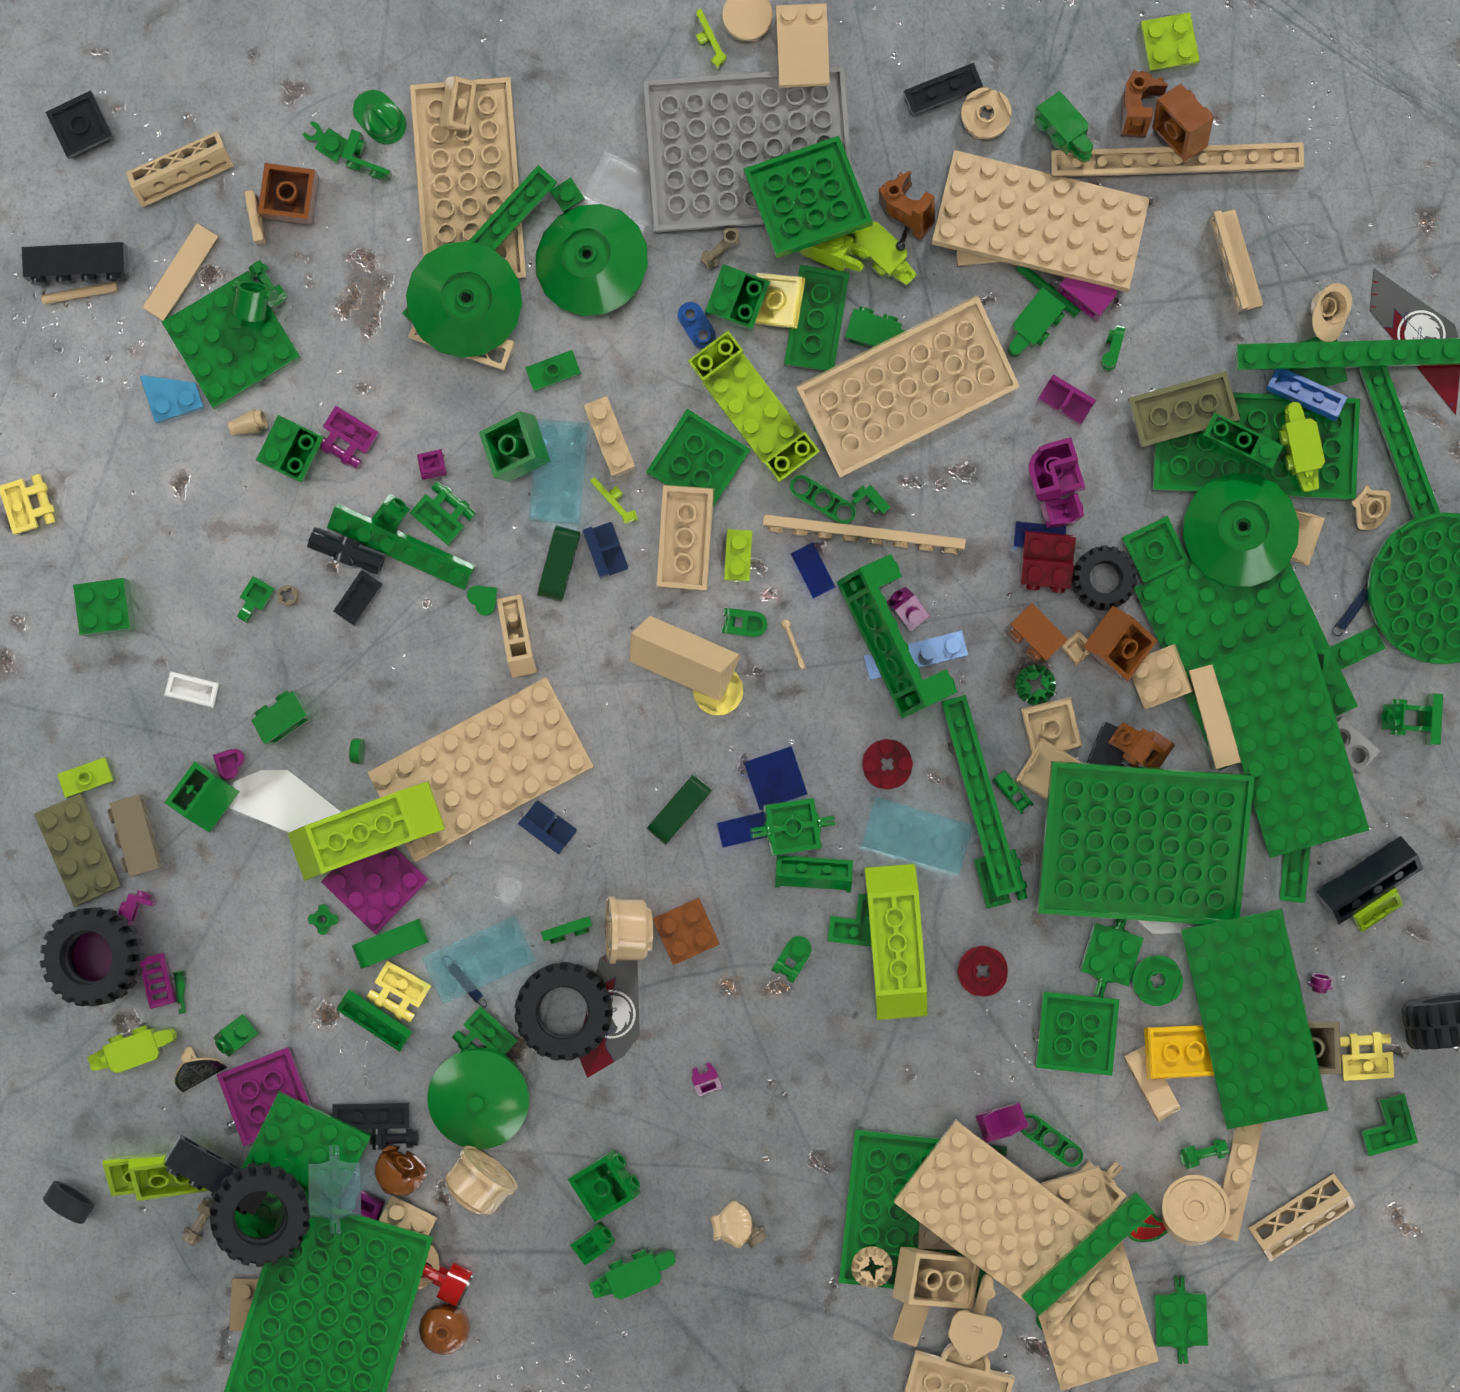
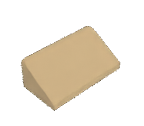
[439,76,477,132]

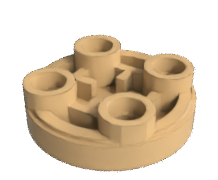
[722,0,773,42]

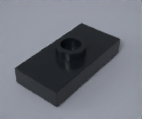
[333,570,383,626]

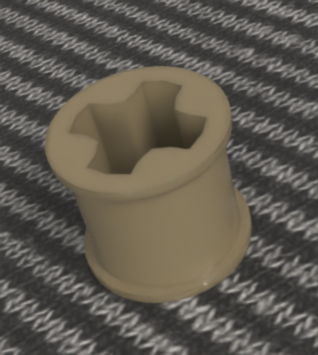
[277,585,299,607]

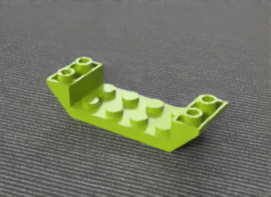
[688,331,820,482]
[287,781,446,881]
[864,864,928,1020]

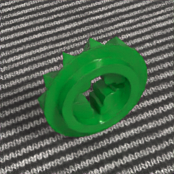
[1015,664,1056,705]

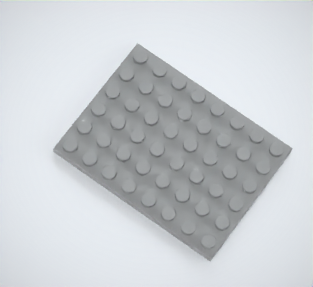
[643,66,852,233]

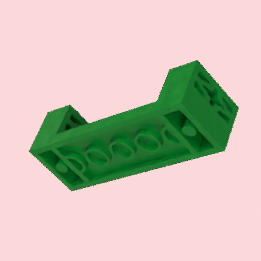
[836,554,957,719]

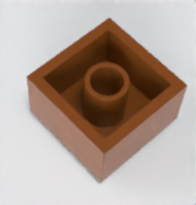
[1152,84,1214,162]
[258,163,319,225]
[1006,603,1068,663]
[1083,606,1158,681]
[653,897,720,965]

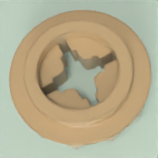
[851,1247,892,1288]

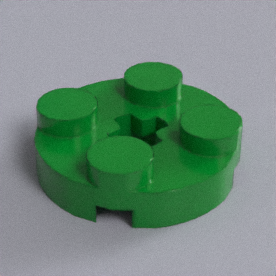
[1131,955,1183,1006]

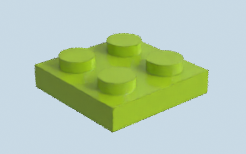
[1140,12,1200,72]

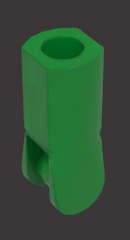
[992,770,1034,815]

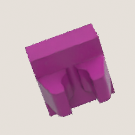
[691,1063,722,1096]

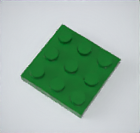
[646,409,751,508]
[1035,991,1120,1076]

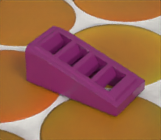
[140,953,177,1009]

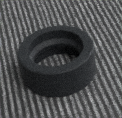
[43,1181,94,1224]

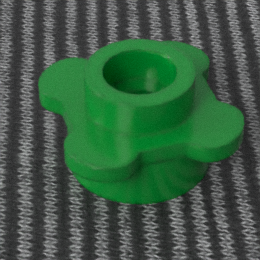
[308,904,338,935]

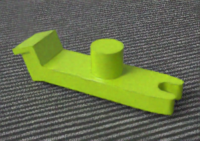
[695,9,727,71]
[590,476,639,524]

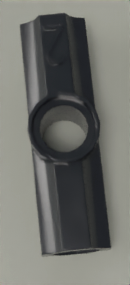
[307,527,386,575]

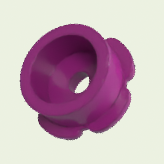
[1308,973,1333,994]

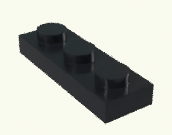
[903,63,983,116]
[332,1102,410,1129]

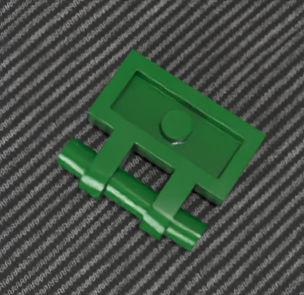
[410,481,476,546]
[973,849,1028,909]
[451,1006,518,1055]

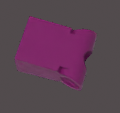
[73,932,112,981]

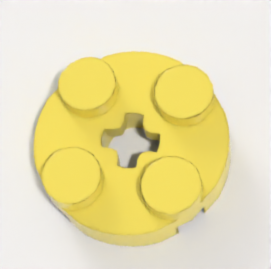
[693,671,743,716]

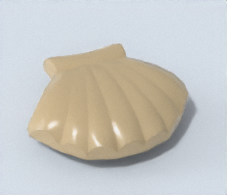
[1351,485,1391,530]
[710,1201,753,1248]

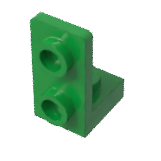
[341,129,392,181]

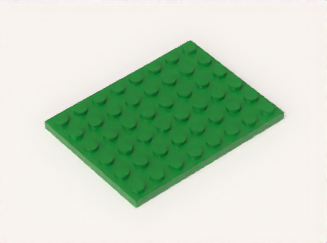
[1134,560,1358,771]
[1037,761,1254,924]
[224,1199,434,1392]

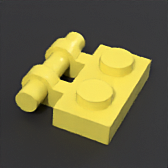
[0,474,55,535]
[366,960,432,1023]
[1340,1032,1395,1081]

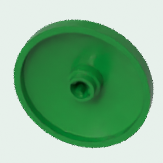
[427,1048,530,1149]

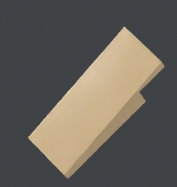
[629,616,741,702]

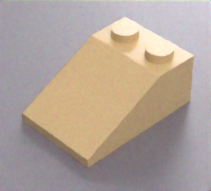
[776,3,830,88]
[892,1247,980,1309]

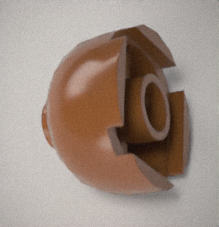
[375,1146,427,1196]
[419,1303,470,1355]

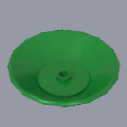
[536,204,648,316]
[406,241,522,358]
[1183,473,1299,587]

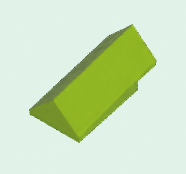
[102,1153,209,1201]

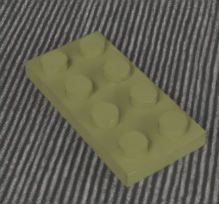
[1127,371,1240,448]
[34,793,122,907]

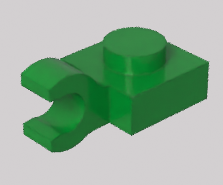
[237,576,275,623]

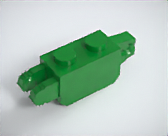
[589,1249,676,1300]

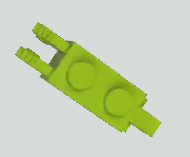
[849,222,917,286]
[799,235,871,272]
[1279,401,1325,492]
[87,1025,178,1073]

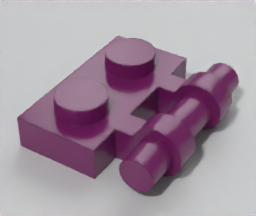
[319,406,379,469]

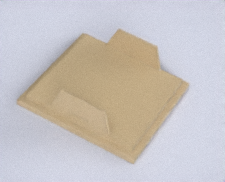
[1291,508,1325,566]
[1015,738,1082,800]

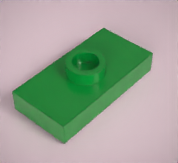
[525,350,581,392]

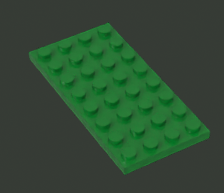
[1152,388,1360,500]
[1211,633,1370,858]
[1181,908,1329,1130]

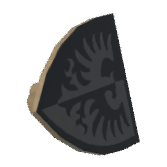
[174,1047,227,1092]

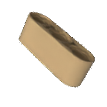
[1124,1045,1181,1122]

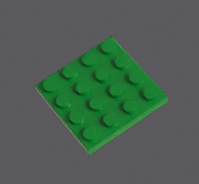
[743,136,873,258]
[162,271,301,409]

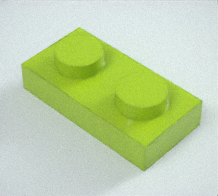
[724,529,752,582]

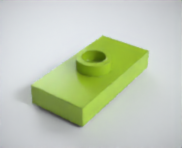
[57,757,115,798]
[1352,888,1404,932]

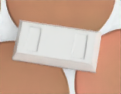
[164,671,220,708]

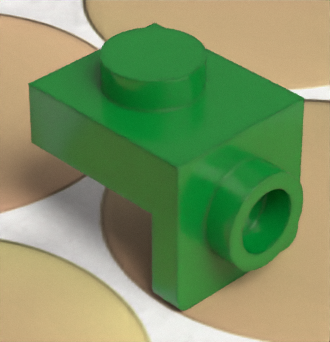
[372,494,410,529]
[213,1014,258,1057]

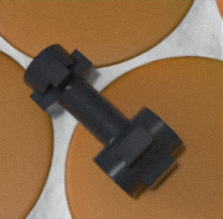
[370,1128,419,1150]

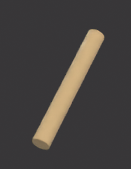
[41,281,118,305]

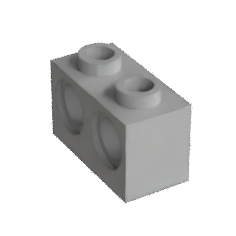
[1337,717,1380,774]

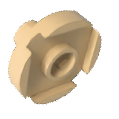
[961,87,1012,139]

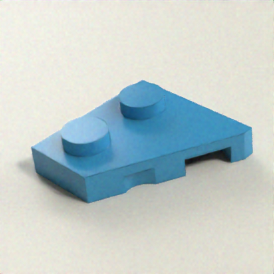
[140,375,205,423]

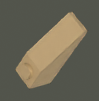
[496,594,537,678]

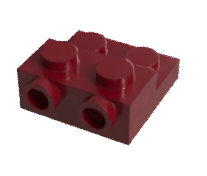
[1019,531,1076,593]

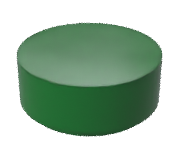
[349,738,365,764]

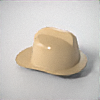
[1311,283,1352,342]

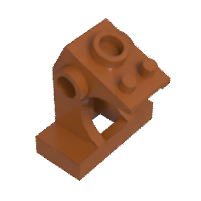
[1121,70,1168,137]
[879,171,935,240]
[1108,722,1175,768]

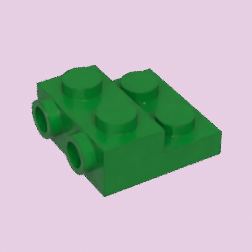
[567,1149,641,1222]

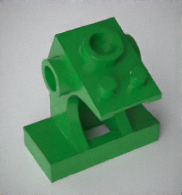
[1381,693,1443,745]

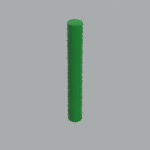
[1016,266,1081,318]

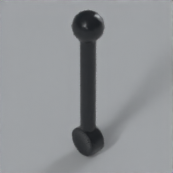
[896,226,910,251]

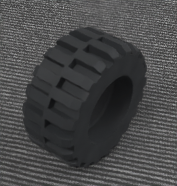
[40,907,145,1007]
[514,962,613,1061]
[1401,992,1460,1050]
[209,1162,310,1267]

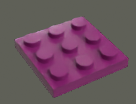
[321,847,429,935]
[217,1047,312,1146]

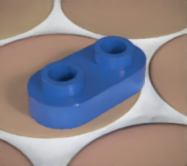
[678,302,716,350]

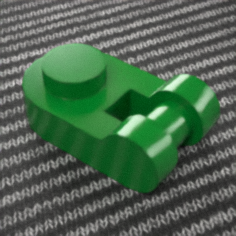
[1101,325,1126,372]
[721,608,768,637]
[771,936,812,983]

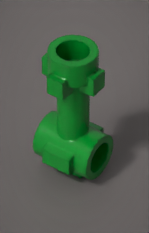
[248,260,288,307]
[1179,1139,1229,1169]

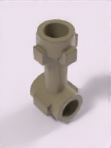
[700,228,740,270]
[182,1197,212,1246]

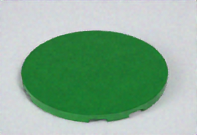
[1367,512,1460,664]

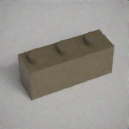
[108,795,163,877]

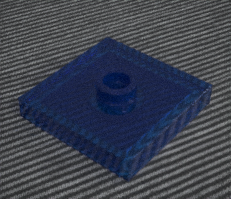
[744,746,808,810]

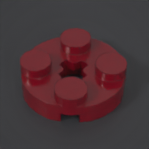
[862,739,913,790]
[957,945,1008,997]

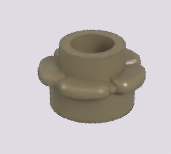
[745,1225,767,1249]

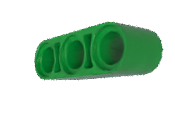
[789,475,856,525]
[352,918,429,969]
[1021,1112,1083,1167]

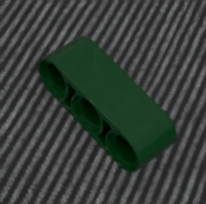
[537,525,581,602]
[646,773,713,845]

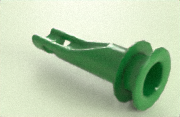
[171,970,187,1014]

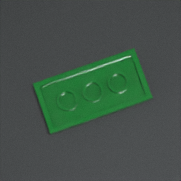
[784,265,850,372]

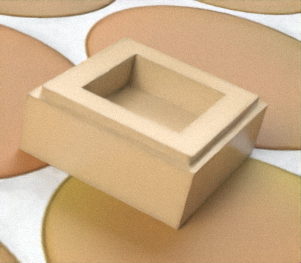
[1060,630,1090,666]

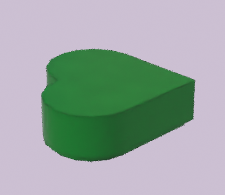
[467,586,498,616]

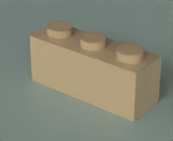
[583,396,636,479]

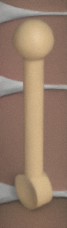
[781,619,806,670]

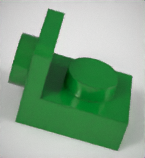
[851,484,891,516]
[570,1221,615,1265]

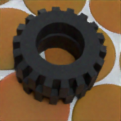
[1072,545,1138,611]

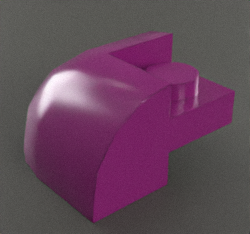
[1028,437,1085,502]

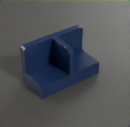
[583,522,628,579]
[518,801,577,854]

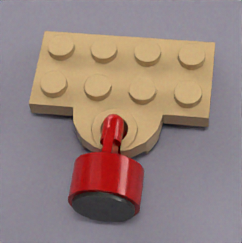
[379,1195,474,1307]

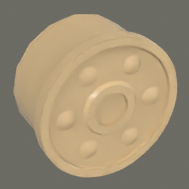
[605,896,653,964]
[446,1146,518,1215]
[1161,1175,1230,1246]

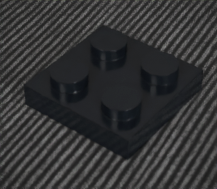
[45,90,114,159]

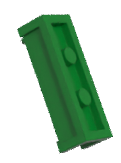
[775,855,853,893]

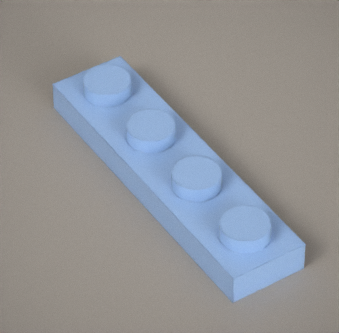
[863,631,968,680]

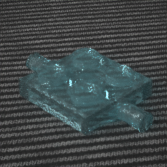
[308,1145,361,1234]

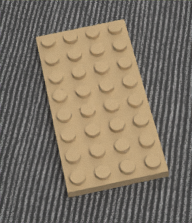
[410,77,526,279]
[931,150,1150,293]
[795,295,1020,477]
[367,677,594,862]
[893,1119,1119,1326]
[1038,1165,1159,1391]

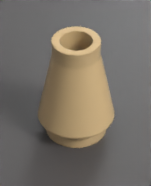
[228,409,268,436]

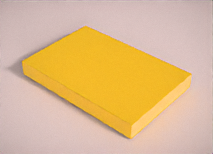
[1144,1025,1215,1079]

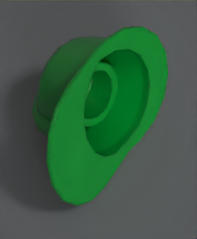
[352,90,407,145]

